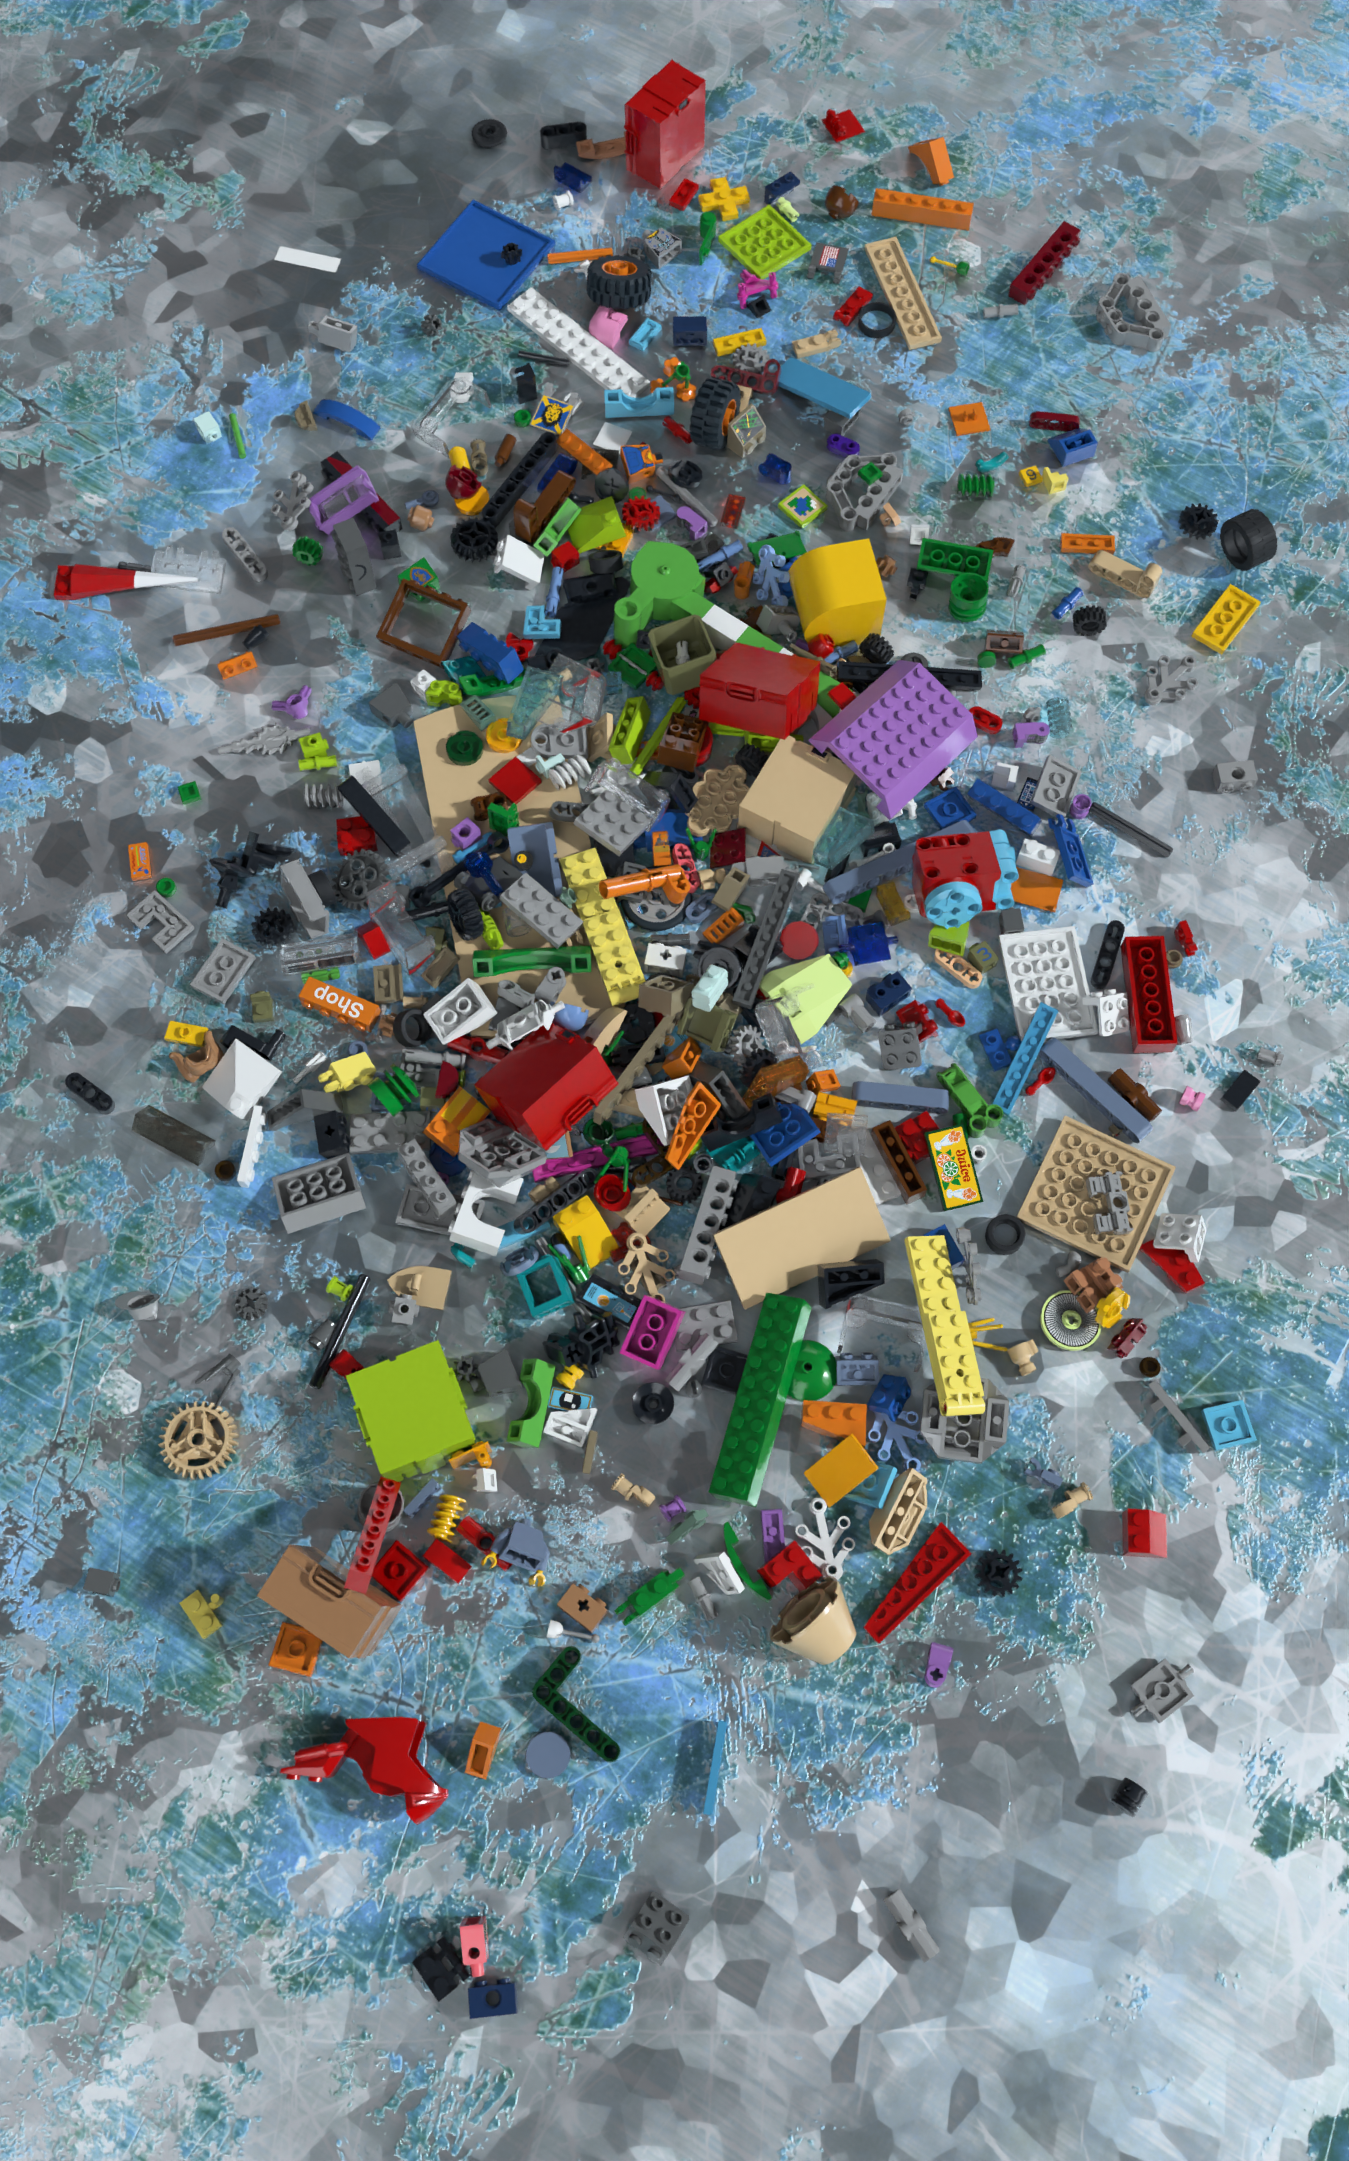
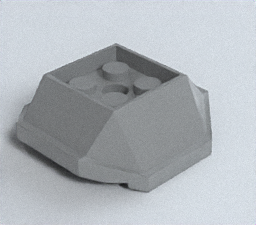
[458,1119,547,1188]
[920,1378,1009,1464]

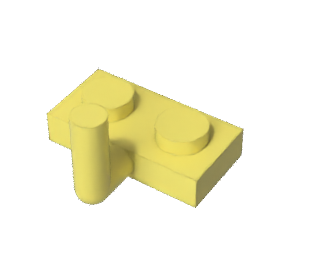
[179,1590,224,1640]

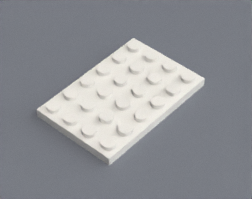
[998,926,1098,1041]

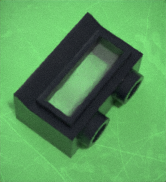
[857,821,902,857]

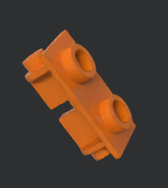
[217,651,257,680]

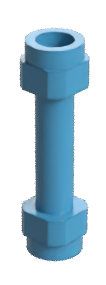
[452,832,492,864]

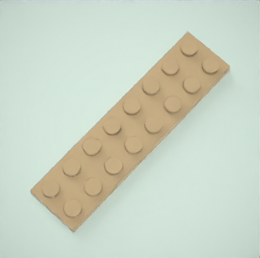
[864,237,942,350]

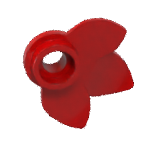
[505,632,533,662]

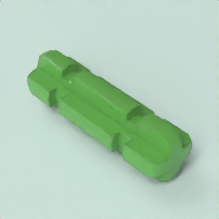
[301,967,340,984]

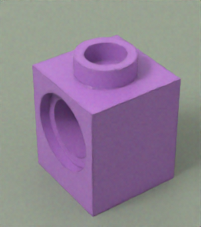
[450,817,482,850]

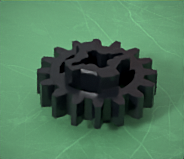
[1178,503,1219,540]
[739,1048,779,1090]
[975,1549,1023,1598]

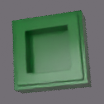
[857,462,883,486]
[177,781,201,805]

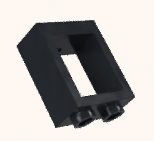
[638,771,698,814]

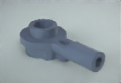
[404,490,439,510]

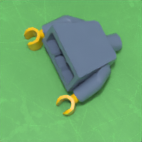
[481,1518,550,1587]

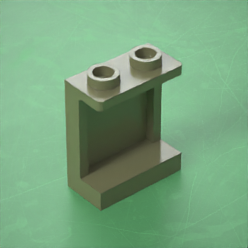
[677,997,738,1052]

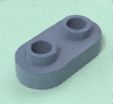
[685,892,718,924]

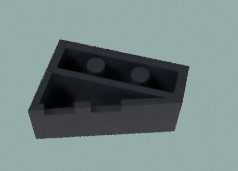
[817,1259,885,1309]

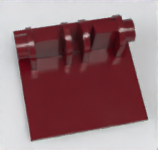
[710,828,746,869]

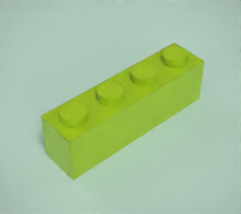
[608,696,651,765]

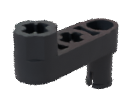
[220,1025,287,1061]

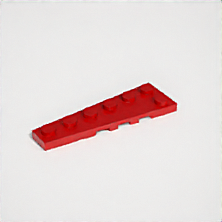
[863,1522,972,1644]

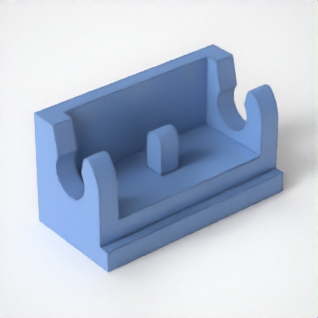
[822,915,848,957]

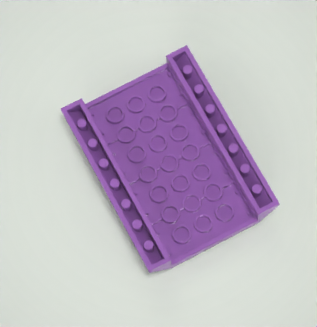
[809,660,978,820]

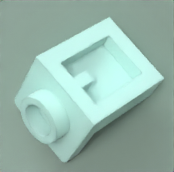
[535,753,565,779]

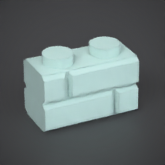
[692,964,728,1012]

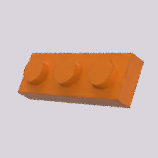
[1060,533,1115,555]

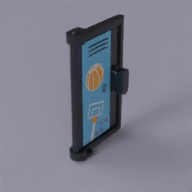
[575,1273,642,1331]

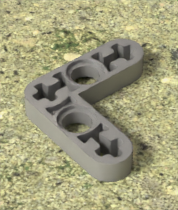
[800,893,863,930]

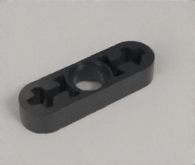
[65,1073,115,1115]

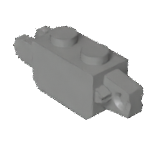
[731,855,799,887]

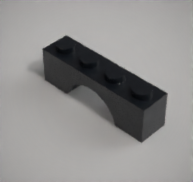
[700,1093,783,1152]

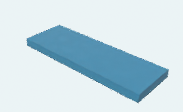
[771,357,872,419]

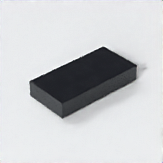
[1220,1070,1261,1111]

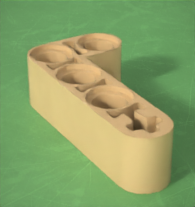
[1088,550,1162,598]

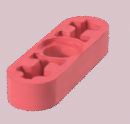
[671,843,700,893]

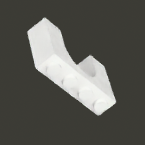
[448,1170,523,1256]

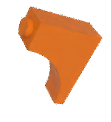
[908,137,954,186]

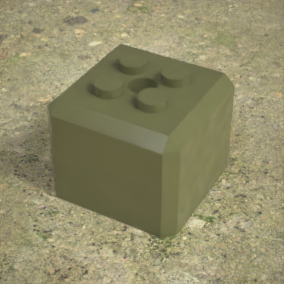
[648,614,717,695]

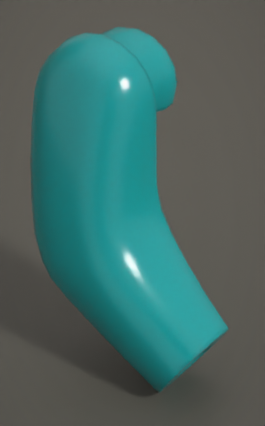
[975,451,1009,473]

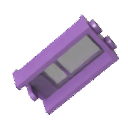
[308,465,379,535]

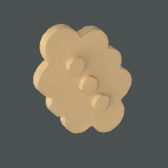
[685,764,750,837]

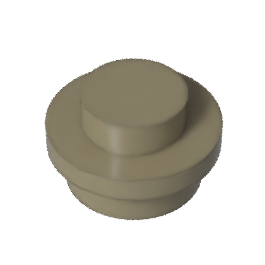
[1166,950,1183,969]

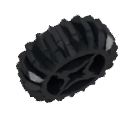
[450,517,498,563]
[447,888,484,941]

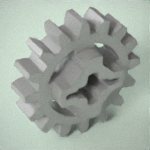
[733,343,770,375]
[729,1025,765,1067]

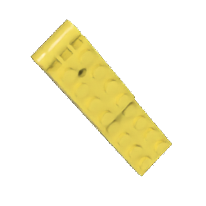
[559,848,646,1007]
[904,1235,985,1417]

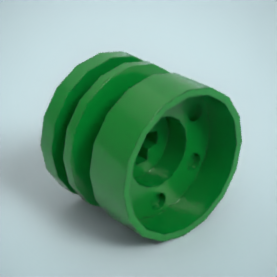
[948,572,989,622]
[367,1063,420,1117]

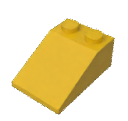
[553,1195,621,1269]

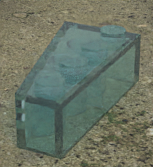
[506,666,563,740]

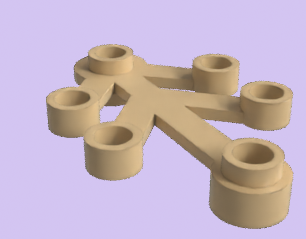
[617,1232,676,1302]

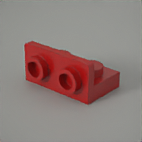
[896,1000,939,1044]

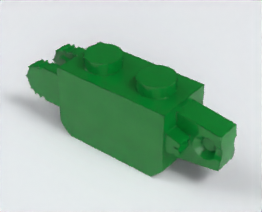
[614,1567,685,1626]

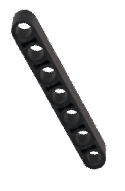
[482,432,557,528]

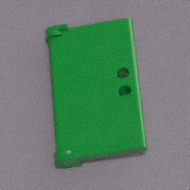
[747,530,806,566]

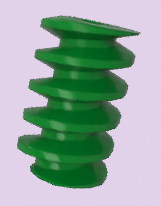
[957,473,994,497]

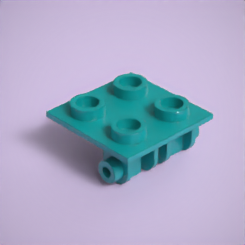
[442,656,486,695]
[704,1137,760,1172]

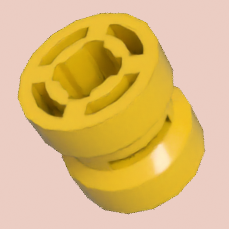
[555,1365,584,1391]

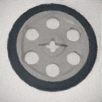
[621,866,693,931]

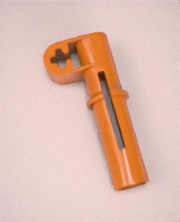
[599,864,690,904]

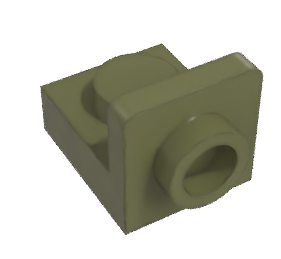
[250,991,274,1023]

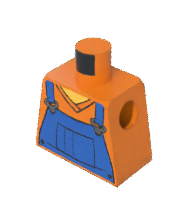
[620,445,663,484]

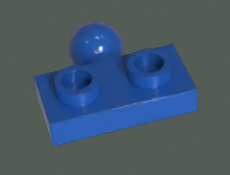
[979,1029,1021,1072]

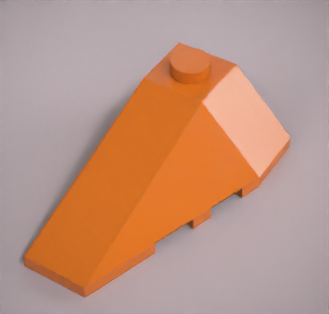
[665,1081,721,1170]

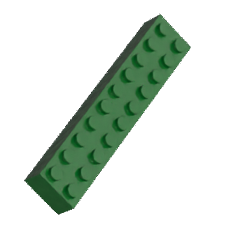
[709,1293,812,1508]

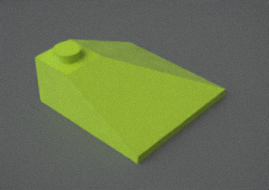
[567,496,626,554]

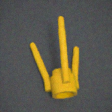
[968,1318,1008,1351]

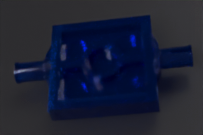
[838,922,898,966]

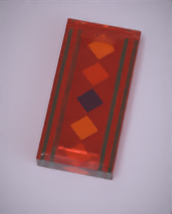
[720,494,746,529]

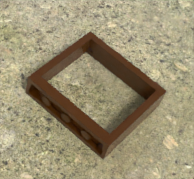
[376,578,471,669]

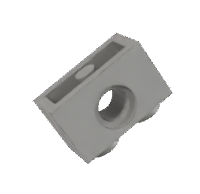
[1212,760,1258,793]

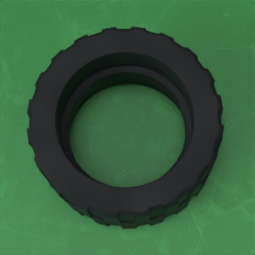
[1220,509,1277,571]

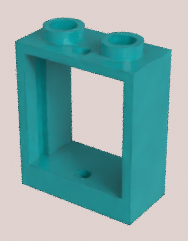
[517,1254,575,1319]

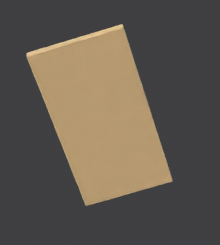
[712,1166,891,1310]

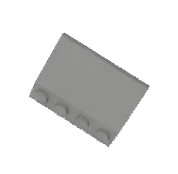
[272,1153,366,1234]

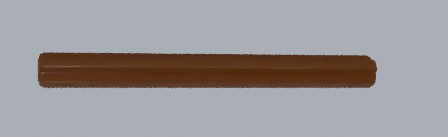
[173,614,280,646]

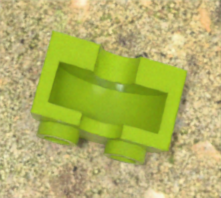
[425,680,463,707]

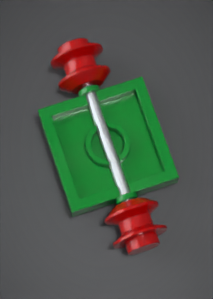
[603,639,664,691]

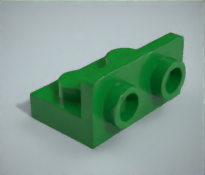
[487,802,520,837]

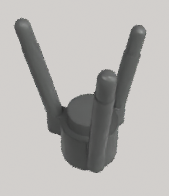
[195,1354,241,1408]

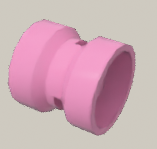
[1179,1086,1206,1112]

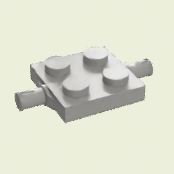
[1130,1659,1194,1723]

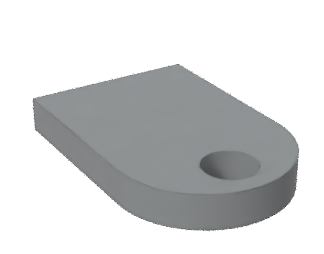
[531,723,588,759]

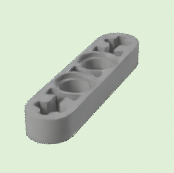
[222,527,268,582]

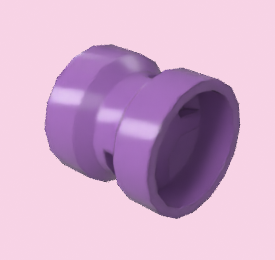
[1069,794,1092,819]

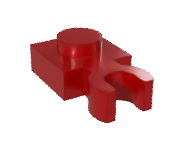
[1174,920,1198,957]

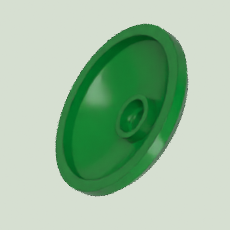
[788,1340,836,1402]

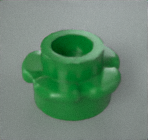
[832,951,849,969]

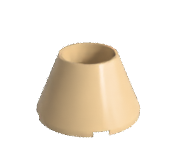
[770,1576,856,1665]

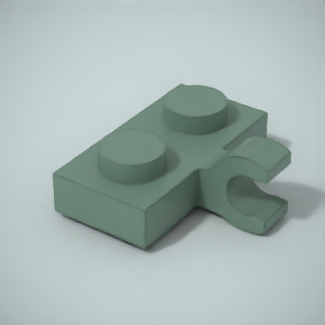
[666,1508,709,1545]

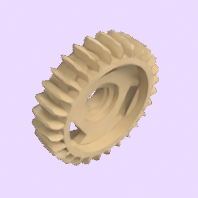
[158,1401,239,1480]

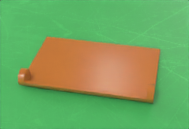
[1011,867,1063,913]

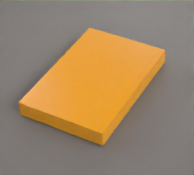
[804,1434,879,1508]

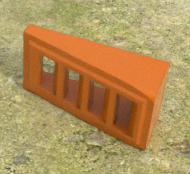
[702,907,744,944]

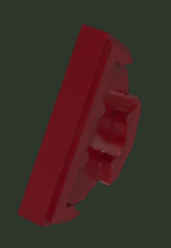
[435,1061,459,1099]

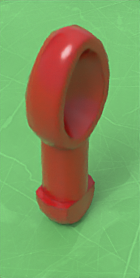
[935,998,965,1027]
[1025,1067,1056,1096]

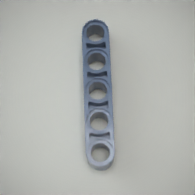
[851,1081,950,1114]

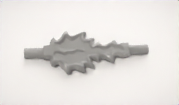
[218,723,310,755]

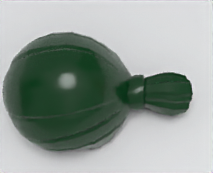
[583,1118,615,1158]

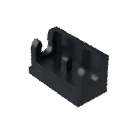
[515,363,537,404]

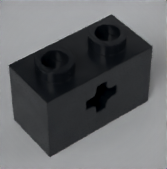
[314,1110,350,1159]

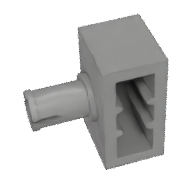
[756,605,800,641]

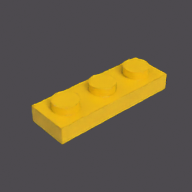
[713,328,766,357]

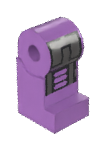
[676,506,707,541]
[1012,722,1050,748]

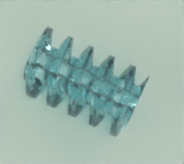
[1046,697,1073,739]

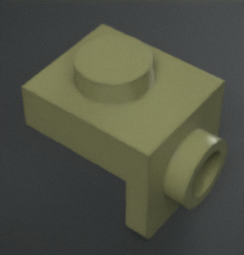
[425,926,448,957]

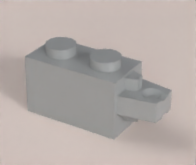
[308,315,357,352]

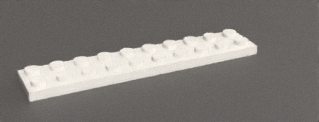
[507,287,650,398]

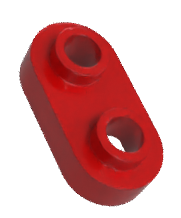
[969,706,1003,734]

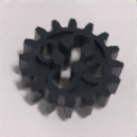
[251,907,294,948]

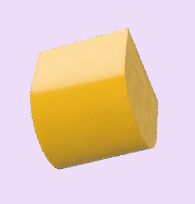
[789,538,887,649]

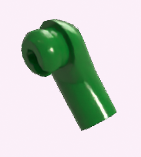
[733,903,756,924]

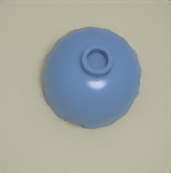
[550,1002,589,1031]

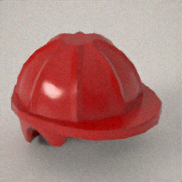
[593,1174,631,1212]

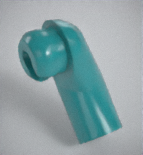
[451,1242,476,1268]

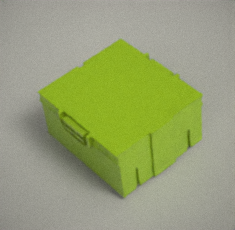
[346,1340,476,1482]

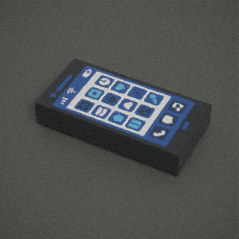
[1017,777,1038,813]

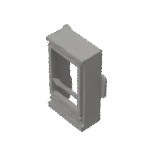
[279,859,329,940]

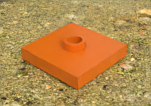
[269,1621,323,1677]

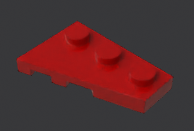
[1139,1239,1205,1294]

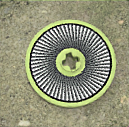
[1040,1290,1102,1351]

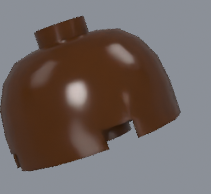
[825,185,859,219]

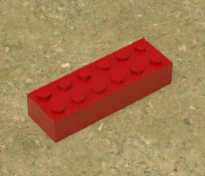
[1120,936,1178,1053]

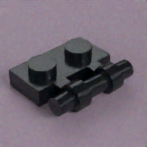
[412,1936,470,2002]

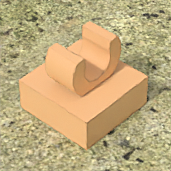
[879,502,901,527]

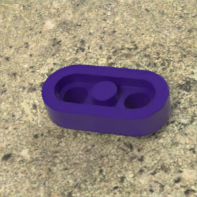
[826,434,860,458]

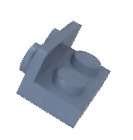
[835,1352,879,1385]

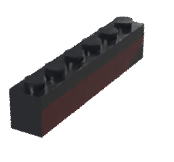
[320,451,403,535]

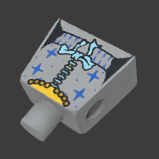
[642,228,682,269]

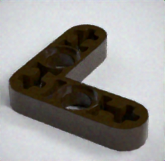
[631,1118,674,1188]

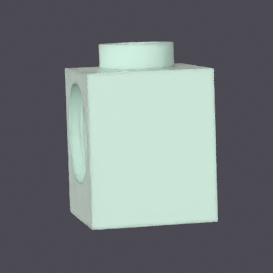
[193,411,222,444]

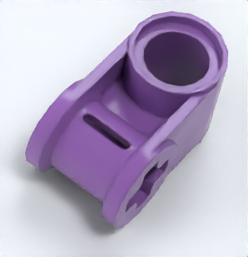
[924,1642,954,1688]

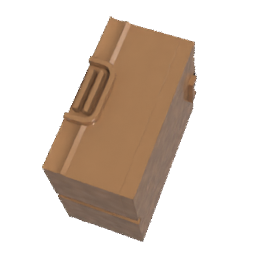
[257,1544,403,1659]

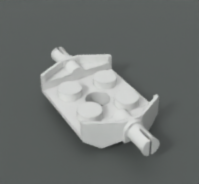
[486,1000,565,1050]

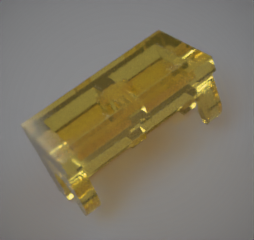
[876,882,911,926]

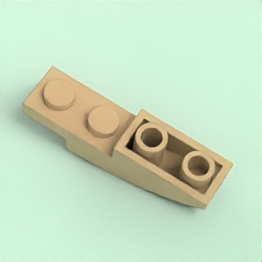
[582,1006,627,1054]

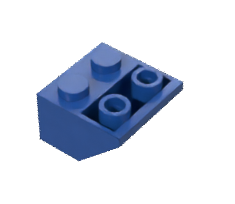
[1048,428,1098,467]

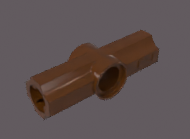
[1108,1068,1162,1122]

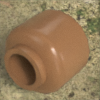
[407,505,435,531]

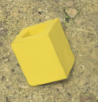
[1042,467,1069,494]

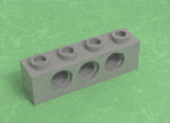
[397,1139,457,1220]

